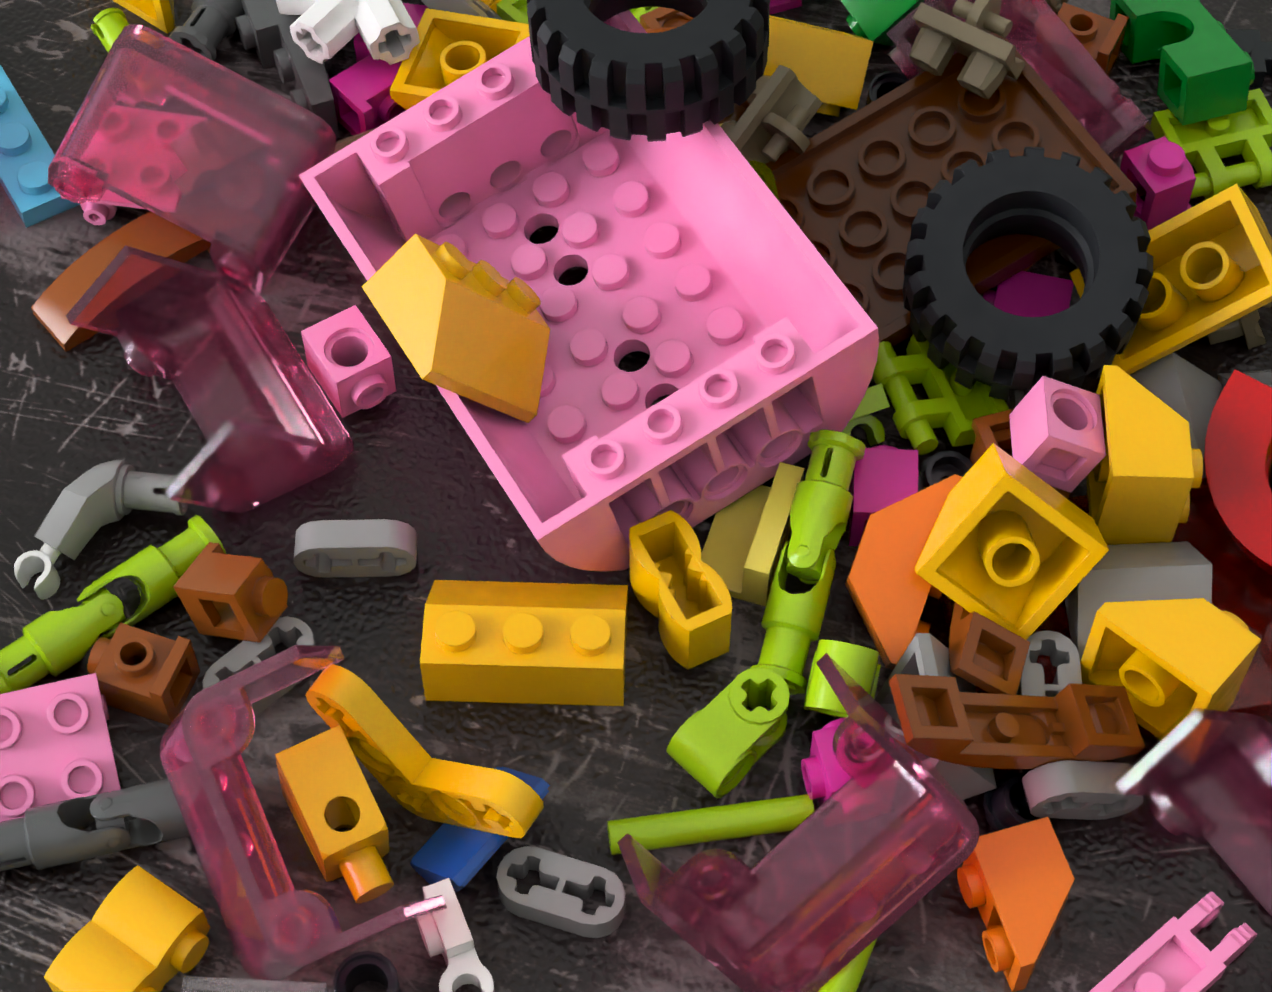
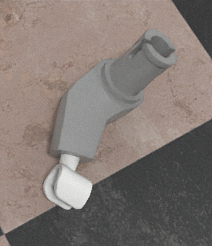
[14,459,191,600]

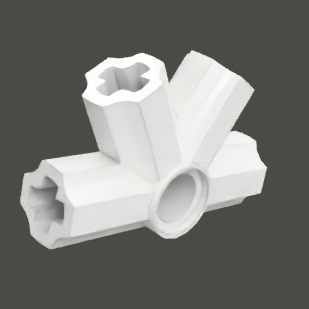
[276,0,420,65]

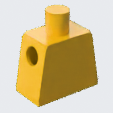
[275,725,394,904]

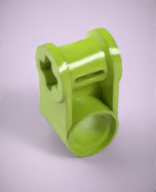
[804,639,881,721]
[666,667,790,799]

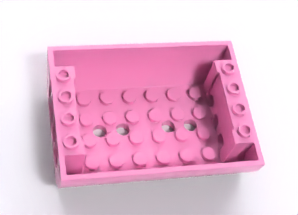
[298,10,879,572]

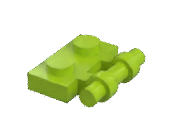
[1149,88,1272,199]
[872,335,1009,455]

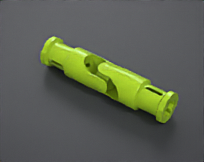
[750,430,866,695]
[0,515,226,694]

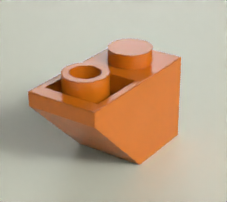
[957,817,1075,992]

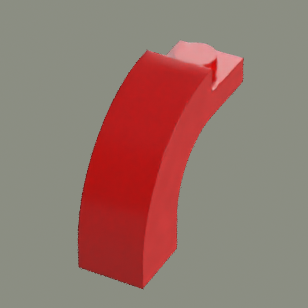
[1204,369,1272,575]

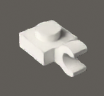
[416,878,495,992]

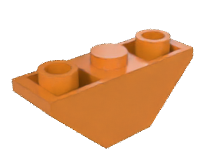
[845,474,963,670]

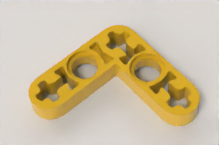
[305,664,544,838]

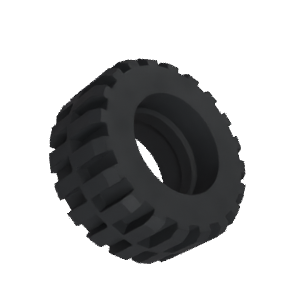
[527,0,770,142]
[902,146,1153,401]

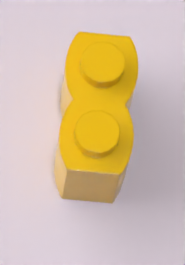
[629,510,732,669]
[44,865,210,992]

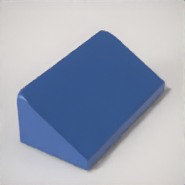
[410,767,550,893]

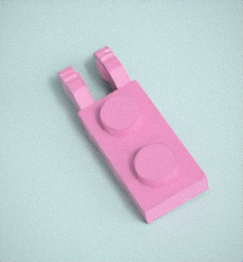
[1089,891,1257,992]

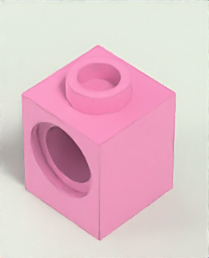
[301,305,396,418]
[1009,376,1106,493]

